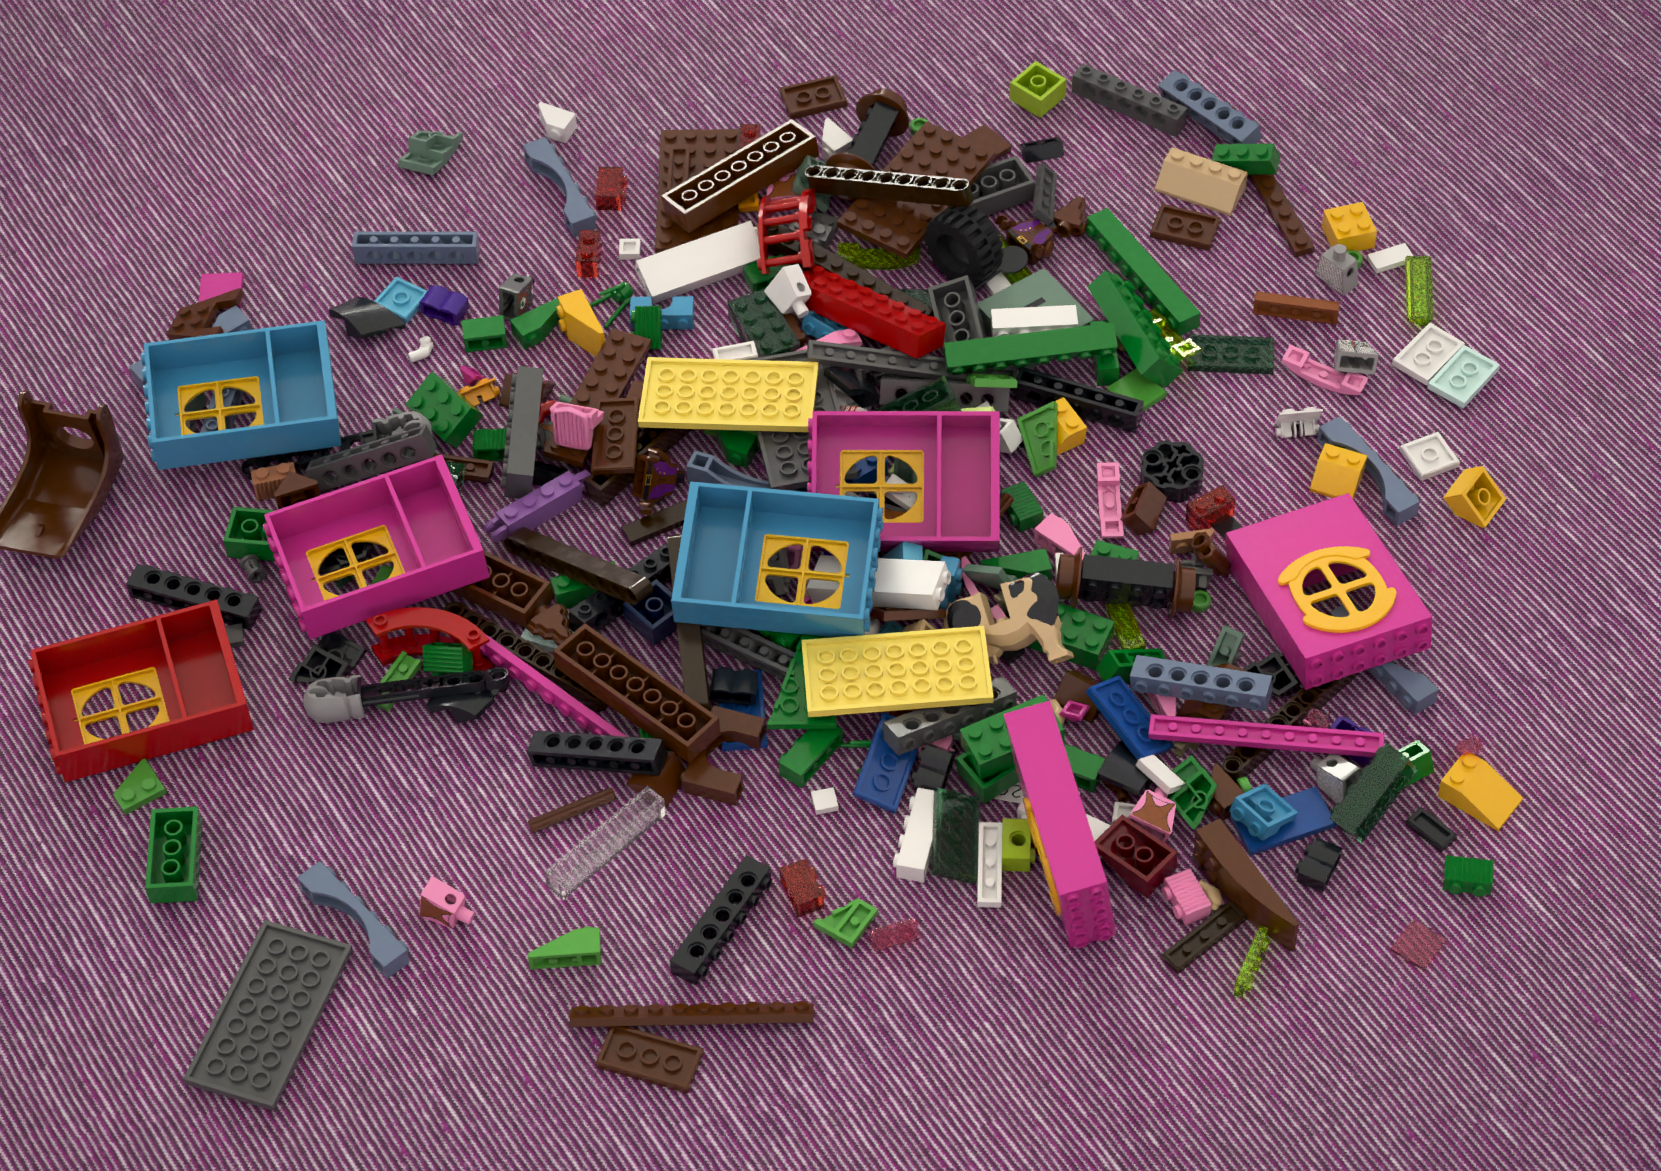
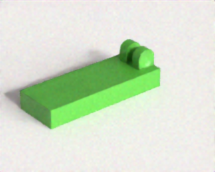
[376,651,423,712]

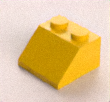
[1055,397,1087,455]
[1310,443,1367,499]
[1443,466,1506,528]

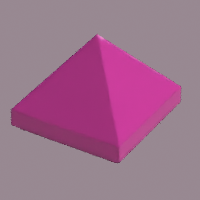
[460,366,486,386]
[1060,700,1090,723]

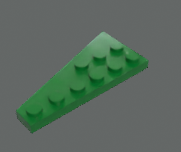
[767,634,836,729]

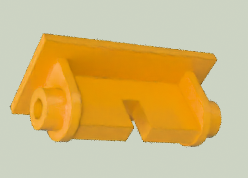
[458,377,500,407]

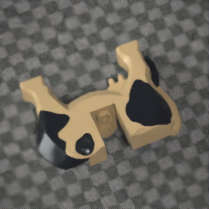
[944,572,1074,666]

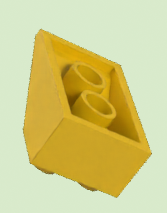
[556,289,605,357]
[1438,750,1523,831]

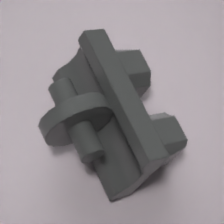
[1182,554,1213,592]

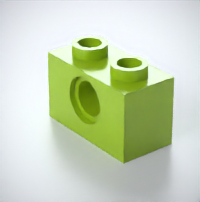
[1002,818,1035,872]

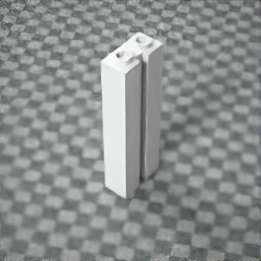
[635,221,760,304]
[807,555,951,610]

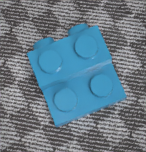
[801,311,850,339]
[938,555,963,619]
[1229,783,1298,841]

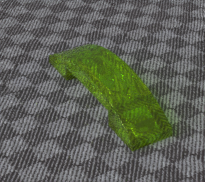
[837,242,921,270]
[1149,309,1202,360]

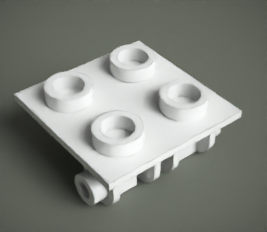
[1274,407,1323,438]

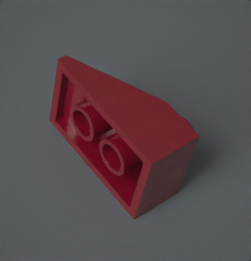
[1094,814,1178,898]

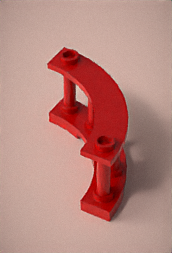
[757,188,817,275]
[365,607,494,671]

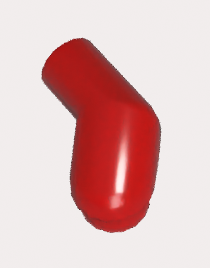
[538,400,556,425]

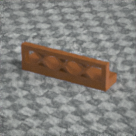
[1253,291,1340,325]

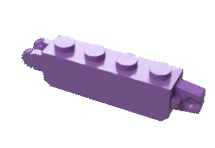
[483,470,591,542]

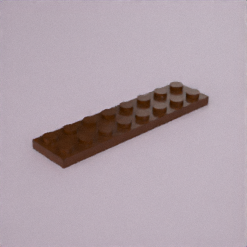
[543,328,652,468]

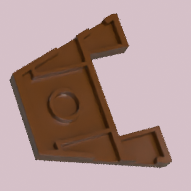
[167,288,244,340]

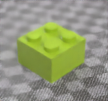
[1010,61,1067,118]

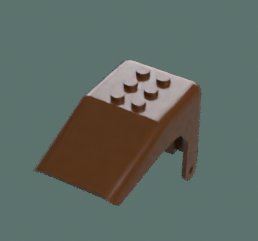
[0,390,124,559]

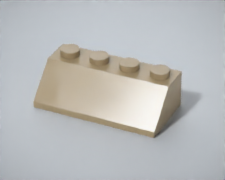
[1155,147,1248,216]

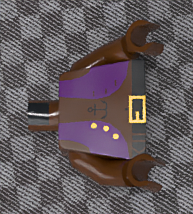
[995,214,1057,266]
[632,448,685,516]

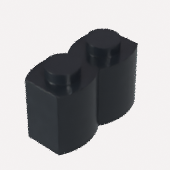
[710,667,759,705]
[911,743,956,793]
[1295,837,1343,892]

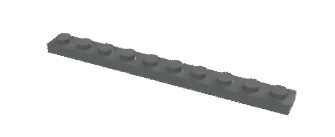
[807,340,1018,390]

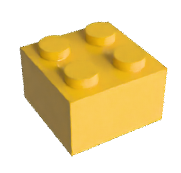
[1321,202,1377,251]

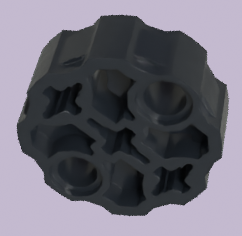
[1140,440,1204,503]

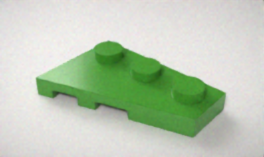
[1017,401,1058,478]

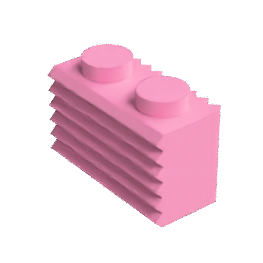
[1162,868,1212,926]

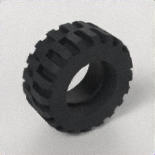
[925,206,1004,286]

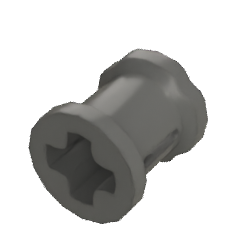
[240,554,267,583]

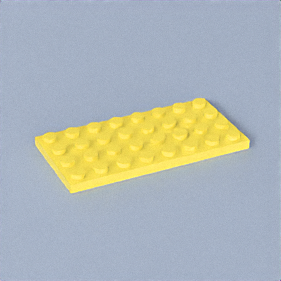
[638,357,819,432]
[801,626,993,717]

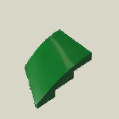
[1156,755,1218,831]

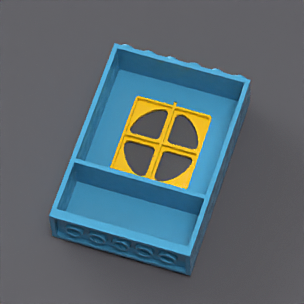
[141,320,341,470]
[671,481,883,637]

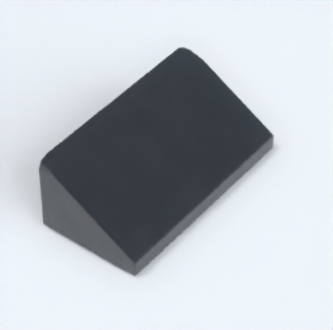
[1019,137,1064,163]
[532,460,568,486]

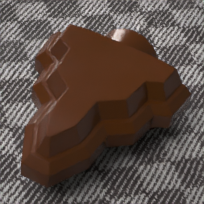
[1053,196,1087,238]
[1191,531,1231,577]
[526,603,573,646]

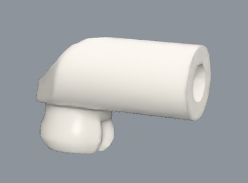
[408,336,433,363]

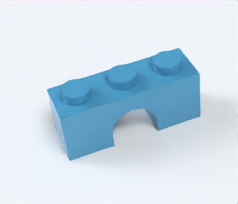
[629,296,695,330]

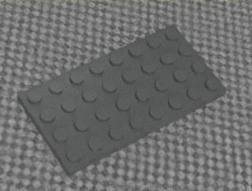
[747,349,858,490]
[183,920,353,1111]

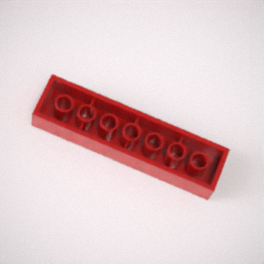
[803,266,946,359]

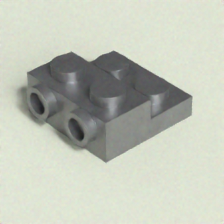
[789,211,839,249]

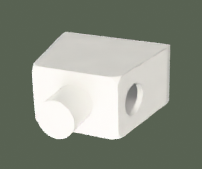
[764,264,812,318]

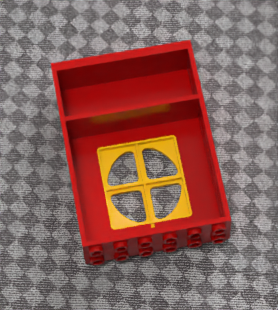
[28,600,254,782]

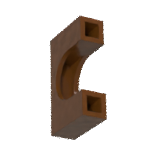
[680,705,767,806]

